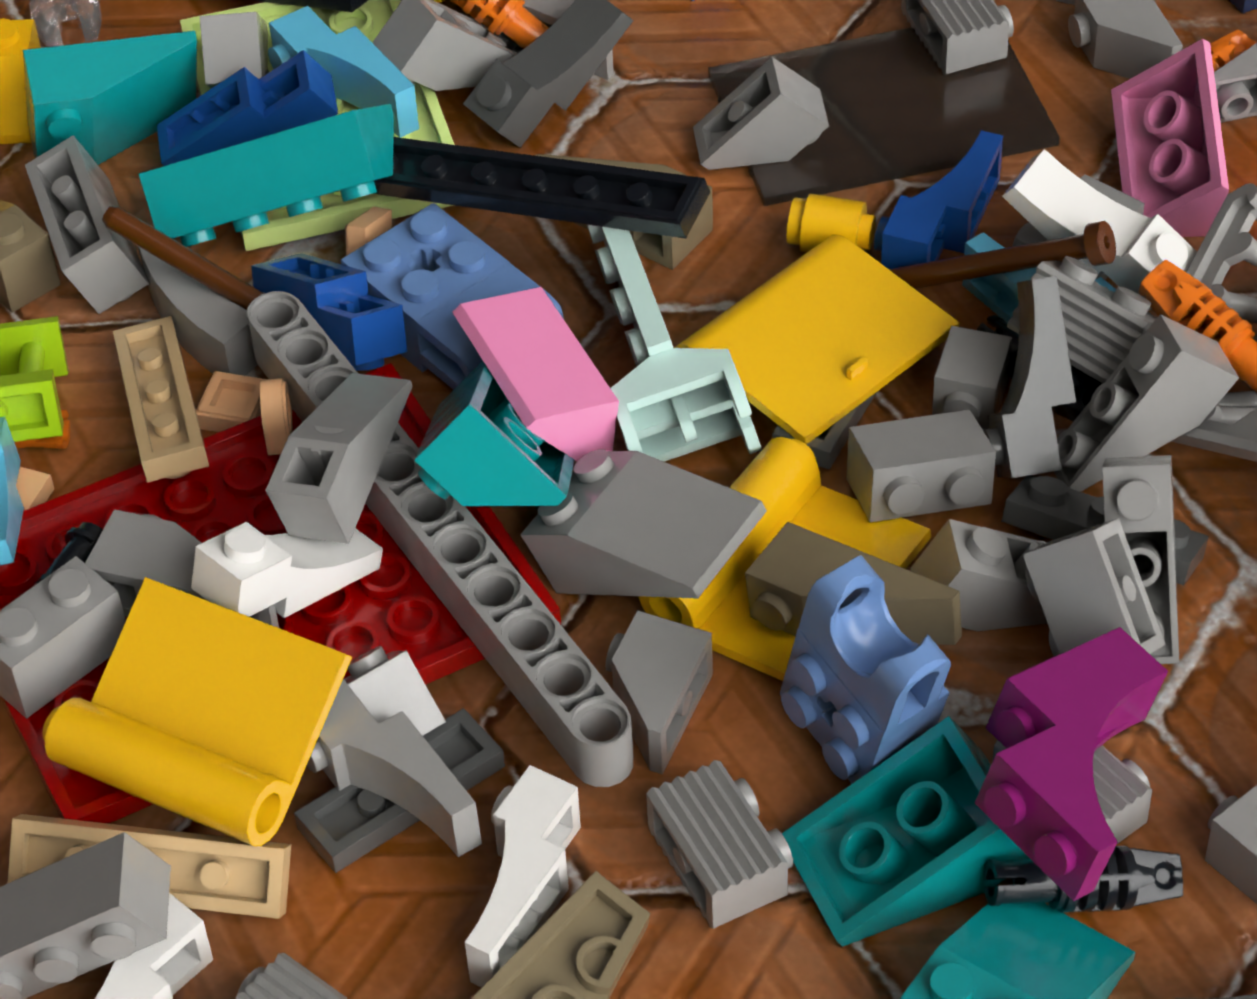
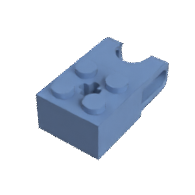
[341,202,564,390]
[780,555,951,784]

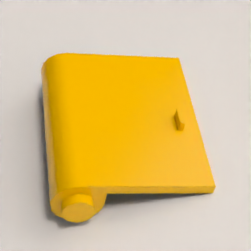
[674,234,960,445]
[639,437,931,681]
[43,577,352,846]

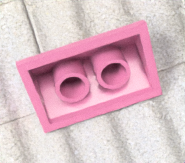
[1111,39,1229,237]
[452,287,619,461]

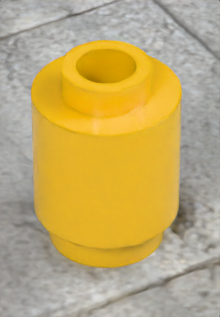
[786,193,876,253]

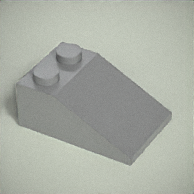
[520,449,767,599]

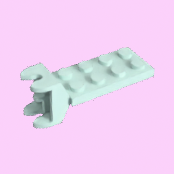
[586,224,762,462]

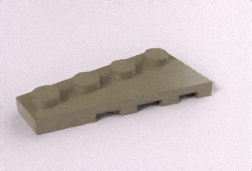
[471,871,651,999]

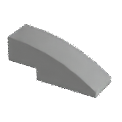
[138,247,258,376]

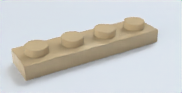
[113,316,209,483]
[7,814,291,919]

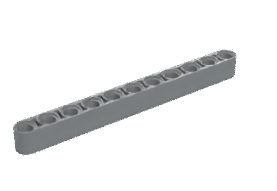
[247,291,634,787]

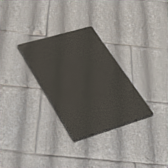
[708,27,1060,206]

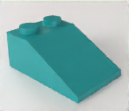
[23,31,197,165]
[782,716,1031,947]
[900,903,1135,999]

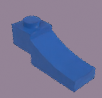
[157,50,338,166]
[874,130,1003,269]
[251,253,407,371]

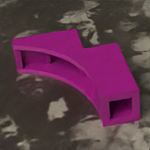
[975,627,1168,901]

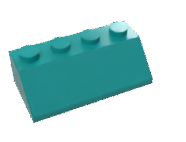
[139,103,394,247]
[414,361,575,506]

